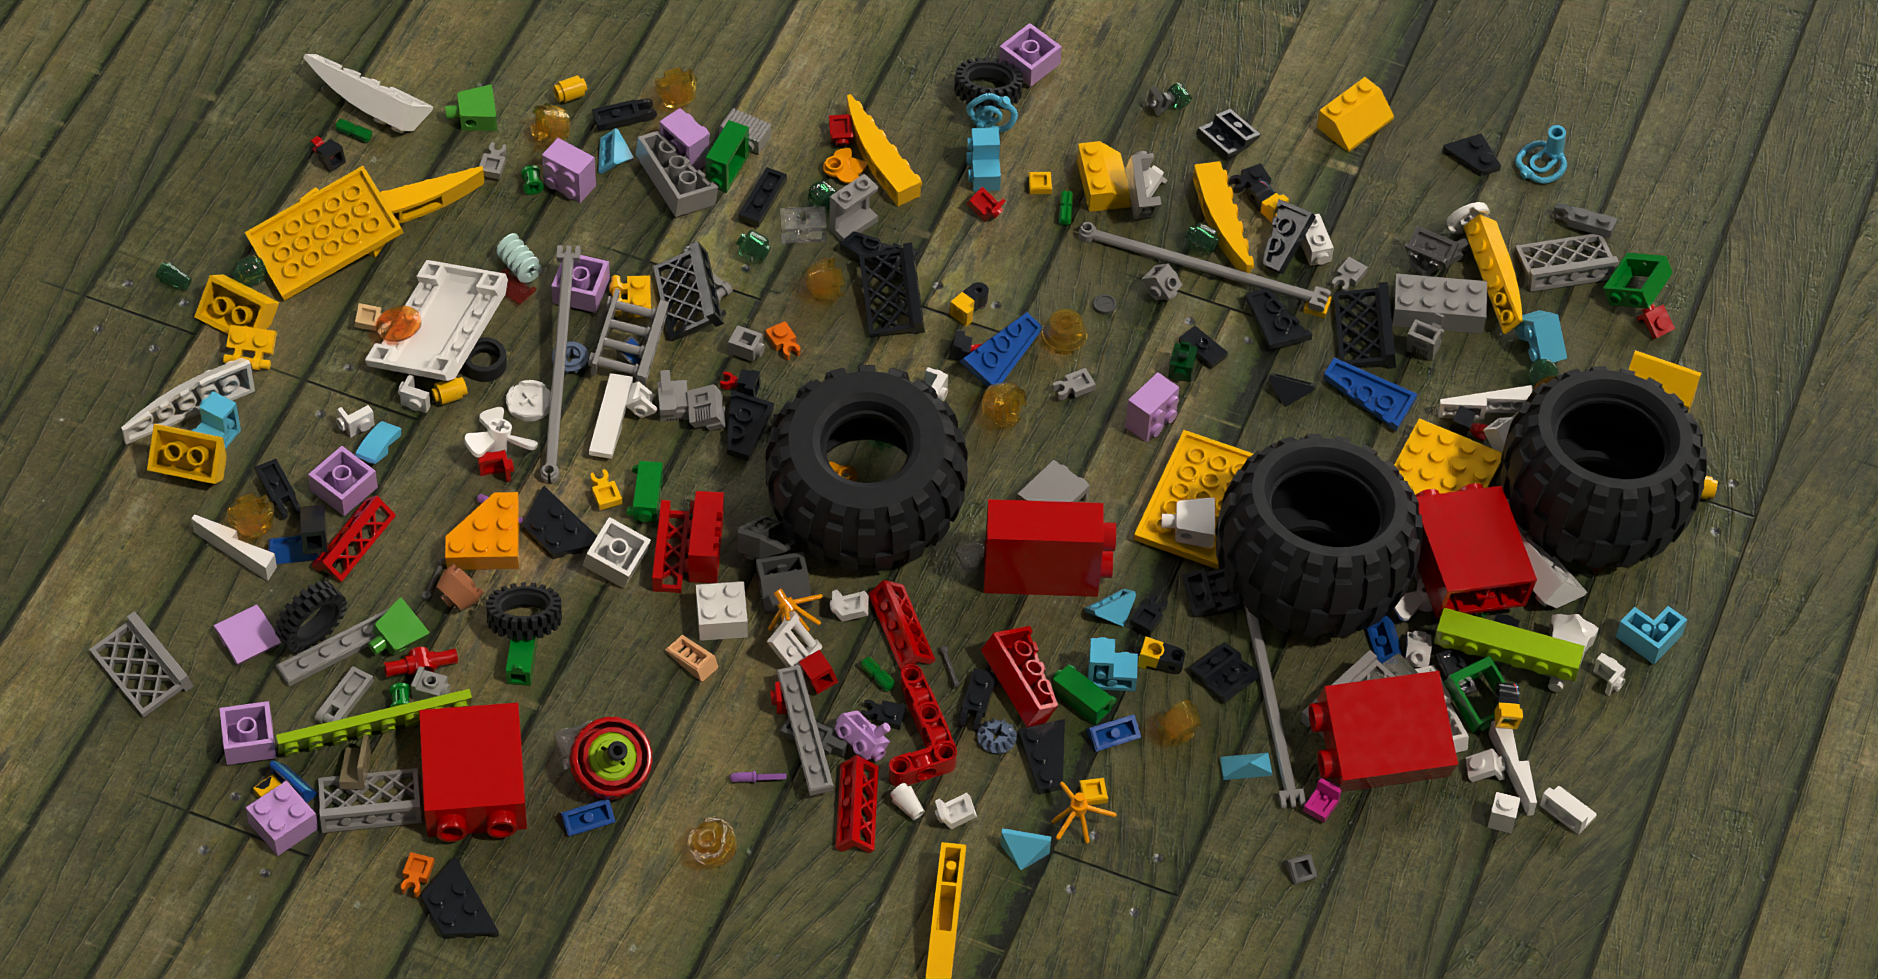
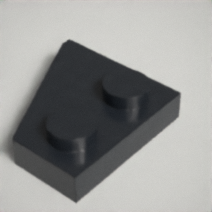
[1442,133,1501,177]

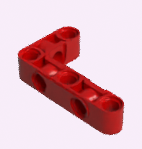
[888,664,957,787]

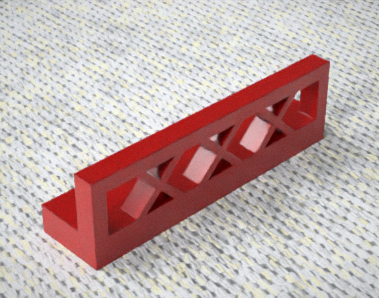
[311,495,396,583]
[652,500,690,593]
[868,580,935,670]
[836,755,879,853]

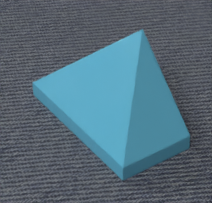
[598,128,634,174]
[1084,588,1136,627]
[1220,753,1272,780]
[1001,828,1051,870]

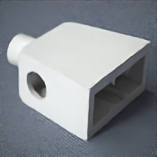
[1161,498,1215,548]

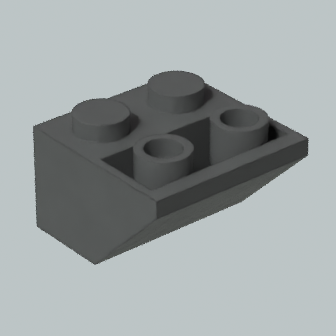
[756,552,812,614]

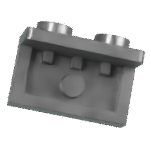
[1404,226,1459,269]

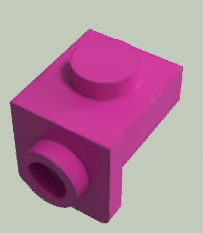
[1303,778,1341,823]

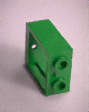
[706,120,749,193]
[1603,252,1673,309]
[1443,656,1509,733]

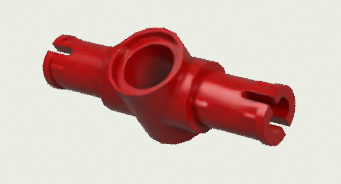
[384,647,458,678]

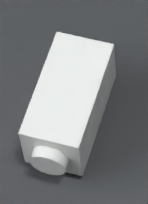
[1301,214,1334,266]

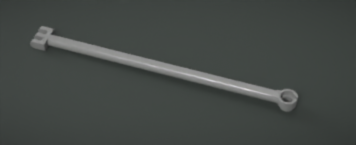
[1078,222,1331,312]
[540,245,581,484]
[1243,601,1306,809]

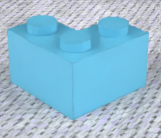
[966,128,1001,192]
[1515,310,1567,366]
[191,391,241,449]
[1616,606,1687,664]
[1088,637,1138,691]

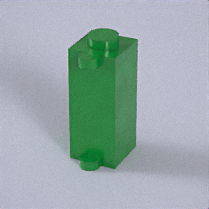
[626,461,663,522]
[506,635,538,686]
[1052,664,1117,726]

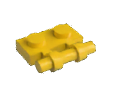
[609,275,651,318]
[223,325,277,370]

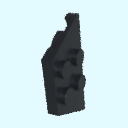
[522,486,597,559]
[421,857,499,939]

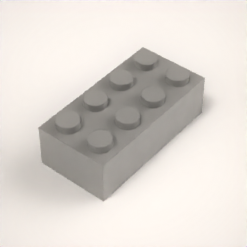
[1392,274,1487,334]

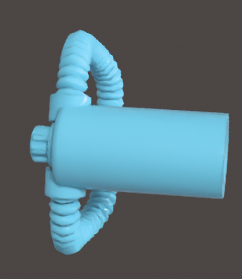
[966,93,1018,132]
[1515,125,1567,184]

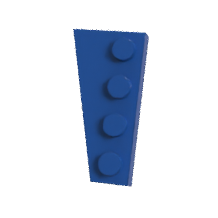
[959,312,1044,392]
[1323,358,1417,432]

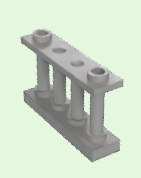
[588,289,669,386]

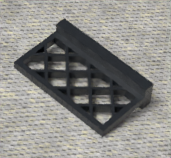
[653,241,724,341]
[859,242,925,338]
[1333,282,1396,369]

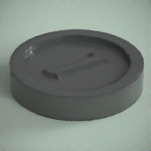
[1093,294,1116,315]

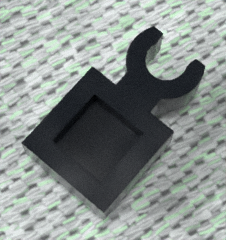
[1229,163,1271,194]
[1130,593,1168,635]
[861,699,906,730]

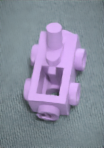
[834,710,891,761]

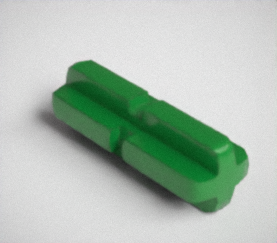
[335,118,372,143]
[1059,190,1073,226]
[861,657,895,692]

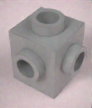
[1141,263,1182,301]

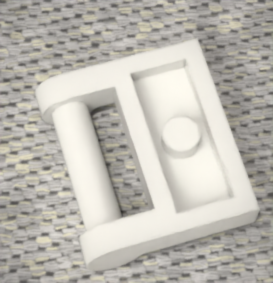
[767,611,822,672]

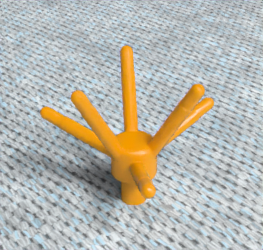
[768,588,823,631]
[1052,782,1117,843]

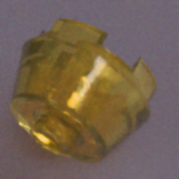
[655,67,697,108]
[531,103,570,148]
[806,257,845,301]
[1042,309,1088,355]
[982,382,1026,427]
[227,493,274,539]
[1153,699,1202,745]
[688,817,738,866]

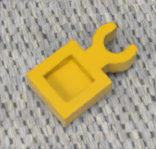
[591,469,622,510]

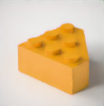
[445,492,519,570]

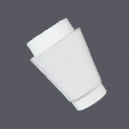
[890,783,925,820]

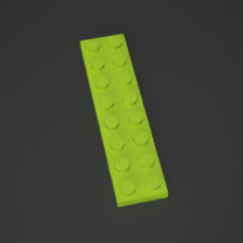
[276,689,472,757]

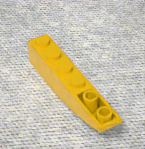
[847,94,922,207]
[1193,161,1254,273]
[380,166,485,224]
[1463,214,1522,334]
[926,842,966,979]

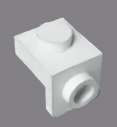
[1143,165,1167,198]
[925,367,948,401]
[398,375,431,413]
[625,381,657,418]
[336,405,375,437]
[830,590,869,622]
[1405,631,1432,667]
[1593,653,1626,696]
[1465,749,1506,782]
[935,793,977,829]

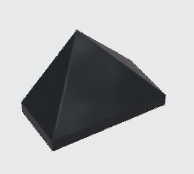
[1269,372,1317,407]

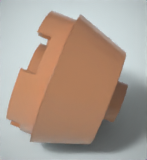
[436,563,484,611]

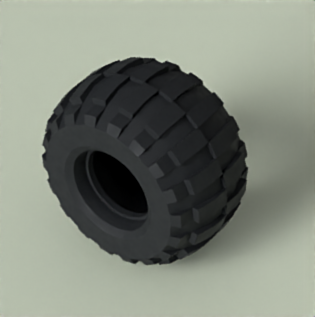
[765,365,968,571]
[1501,366,1707,568]
[1215,434,1423,639]

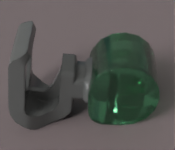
[1147,83,1192,116]

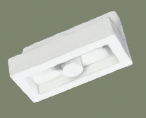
[1540,786,1596,835]

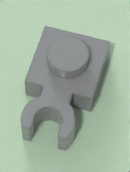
[479,142,507,179]
[1331,257,1368,292]
[1052,368,1096,400]

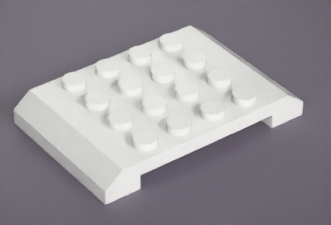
[365,260,508,381]

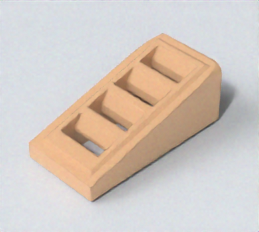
[665,635,718,681]

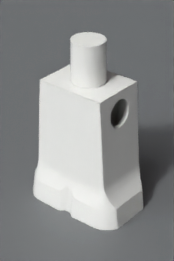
[1543,614,1599,692]

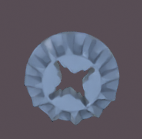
[552,342,589,374]
[978,718,1017,754]

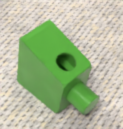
[445,85,497,131]
[368,597,430,656]

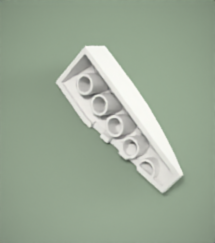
[304,54,433,133]
[121,358,255,444]
[1514,519,1587,608]

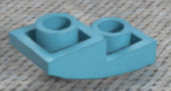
[355,421,401,464]

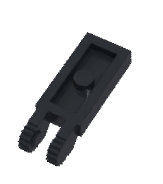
[592,98,657,131]
[254,459,300,520]
[958,668,997,730]

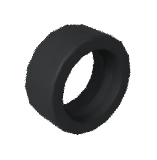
[463,337,507,382]

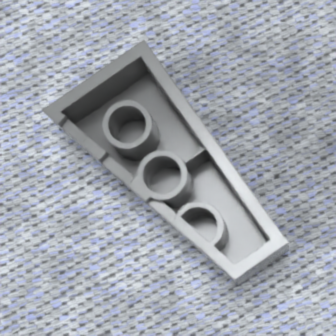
[635,131,718,217]

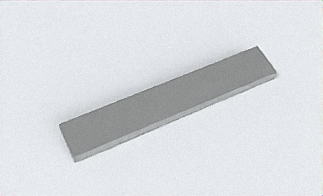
[277,608,389,687]
[777,665,834,796]

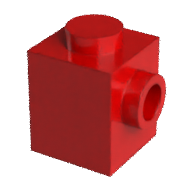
[799,650,838,694]

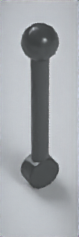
[422,558,446,601]
[939,645,959,688]

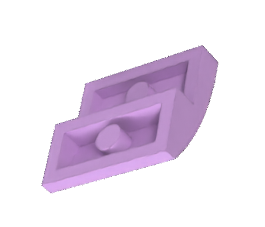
[213,605,281,666]

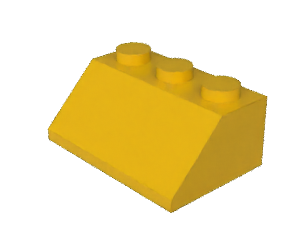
[1317,77,1394,152]
[1077,141,1131,212]
[194,274,280,334]
[1628,350,1701,413]
[147,424,227,484]

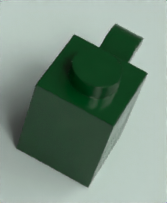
[1168,341,1197,382]

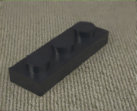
[739,167,787,227]

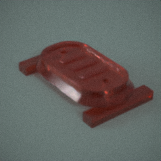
[500,268,536,305]

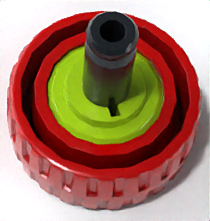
[569,716,653,800]

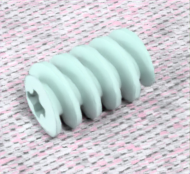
[496,233,543,283]

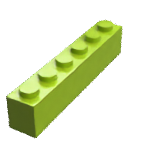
[1434,608,1585,682]

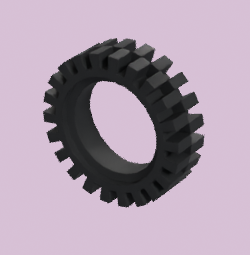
[954,57,1024,109]
[274,581,347,653]
[486,582,562,641]

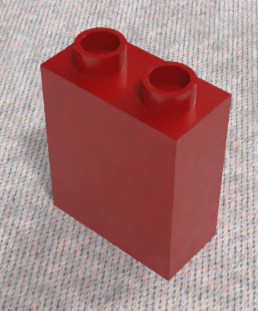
[1416,483,1537,618]
[984,499,1116,597]
[1308,671,1458,792]
[419,702,527,842]

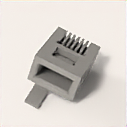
[1406,313,1444,361]
[657,370,689,422]
[687,384,725,431]

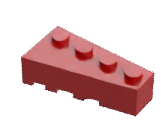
[684,491,724,584]
[981,626,1058,727]

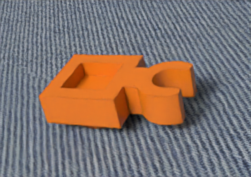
[765,321,801,361]
[401,852,435,897]

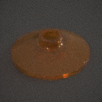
[376,306,422,342]

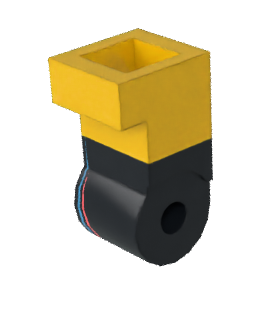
[1246,180,1289,223]
[949,282,989,327]
[1137,637,1186,674]
[1494,682,1523,729]

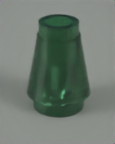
[156,261,192,290]

